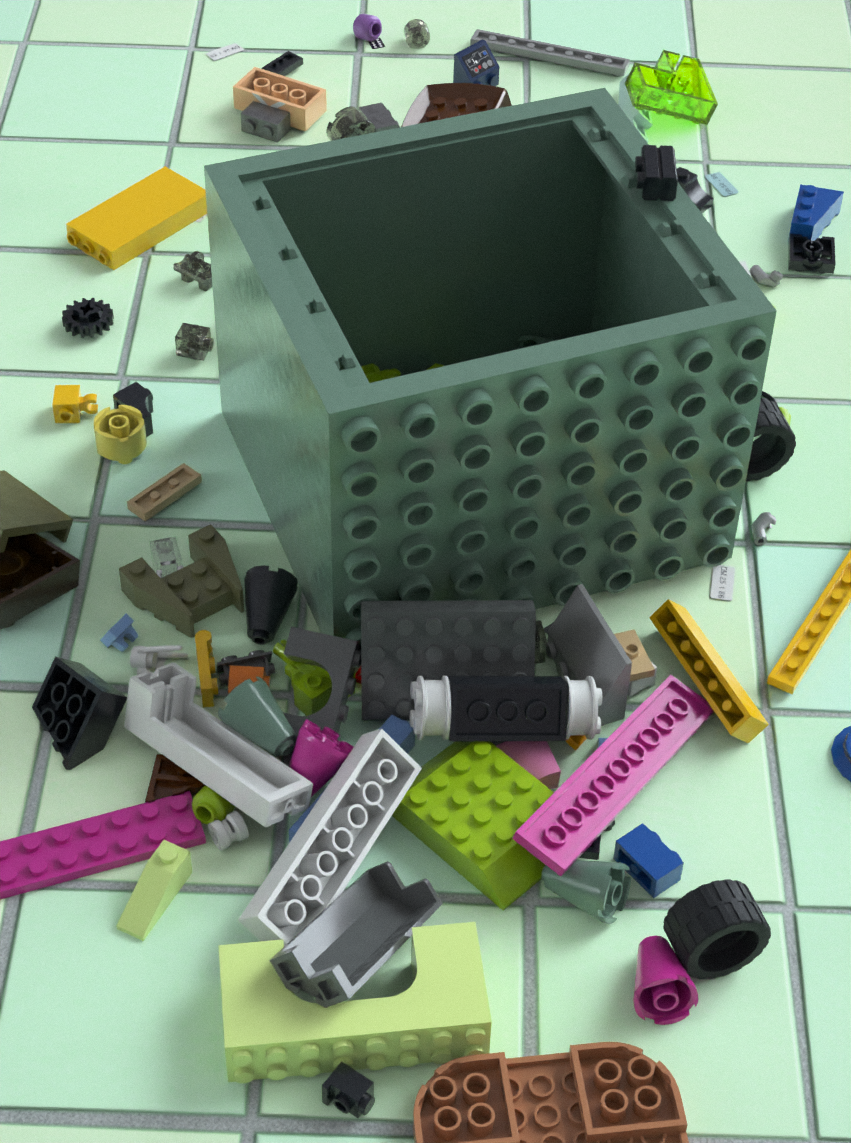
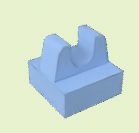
[100,613,138,652]

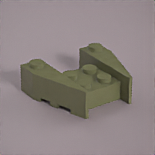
[119,524,245,638]

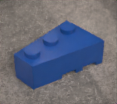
[788,184,844,241]

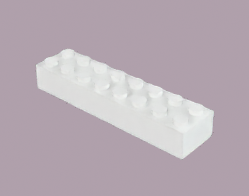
[238,729,422,946]

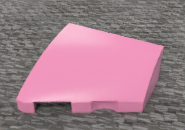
[496,741,561,789]

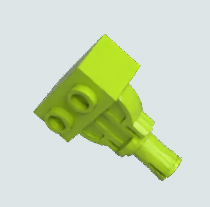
[273,639,355,716]

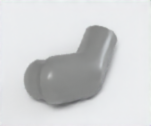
[749,265,783,287]
[751,512,777,546]

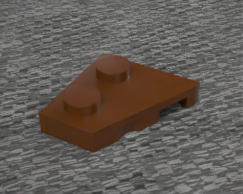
[145,754,205,803]

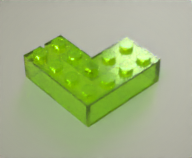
[625,49,718,125]

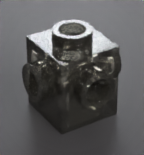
[175,323,214,361]

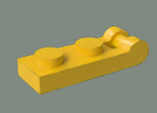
[195,630,218,708]

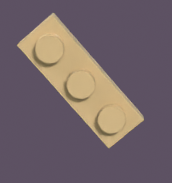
[127,463,202,521]

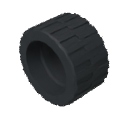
[746,398,796,481]
[663,879,771,979]

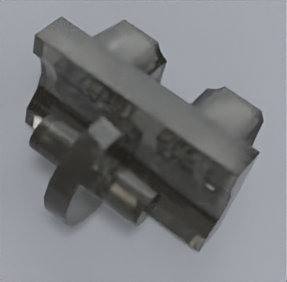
[173,251,212,291]

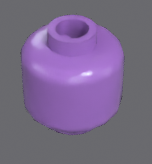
[353,13,382,42]

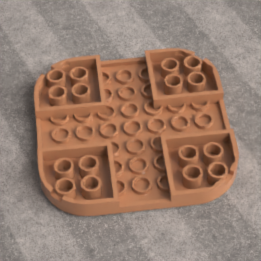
[413,1042,689,1143]

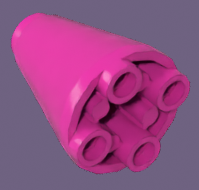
[289,719,354,798]

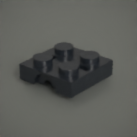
[788,233,836,274]

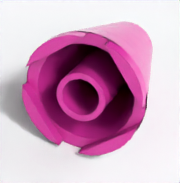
[633,935,699,1025]

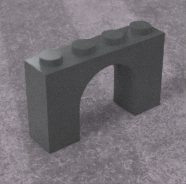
[283,626,361,743]

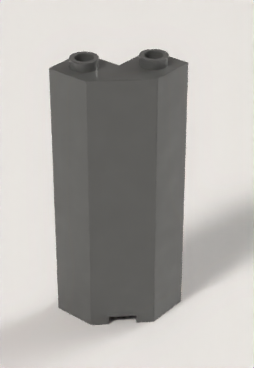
[269,861,443,1008]

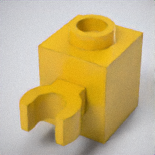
[52,385,98,423]

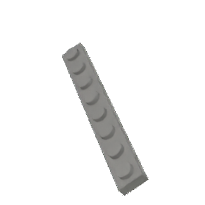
[470,29,630,76]

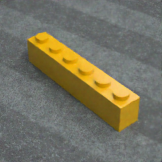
[649,599,769,743]

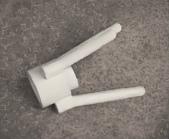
[130,645,188,676]

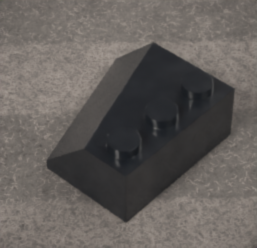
[32,656,127,770]

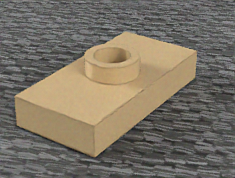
[614,629,655,682]

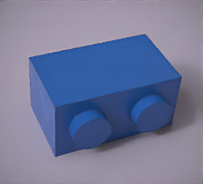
[613,823,684,898]

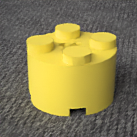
[94,405,147,464]

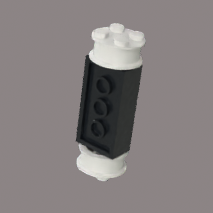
[409,676,602,741]

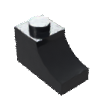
[677,167,714,213]
[113,382,153,437]

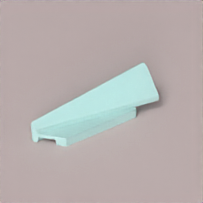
[618,71,653,143]

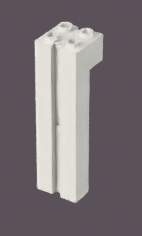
[124,662,313,828]

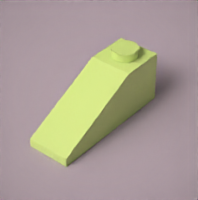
[116,840,192,941]

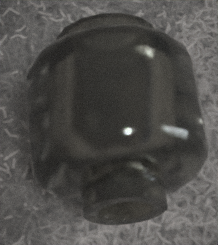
[404,19,430,49]

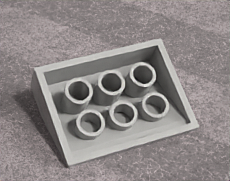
[545,584,632,726]

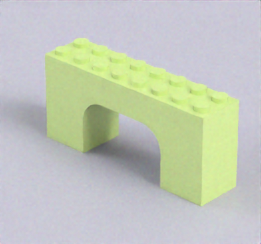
[219,922,492,1083]

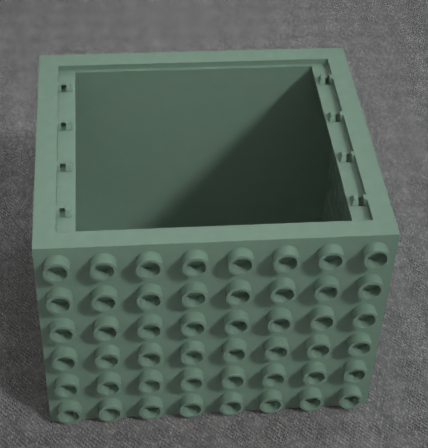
[204,88,777,646]

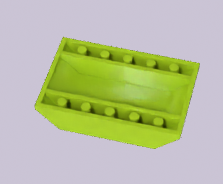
[392,741,554,911]

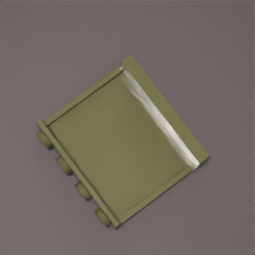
[0,470,73,553]

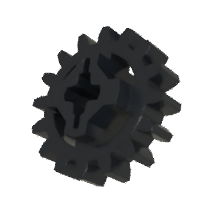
[62,298,114,338]

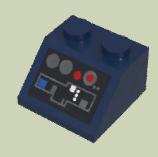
[453,39,500,86]

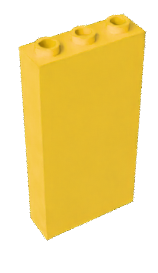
[66,166,207,270]

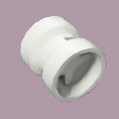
[208,811,249,851]

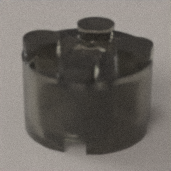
[326,106,376,141]

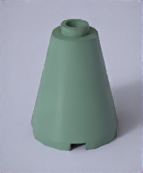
[218,677,297,757]
[542,860,631,924]

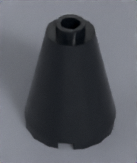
[244,565,298,645]

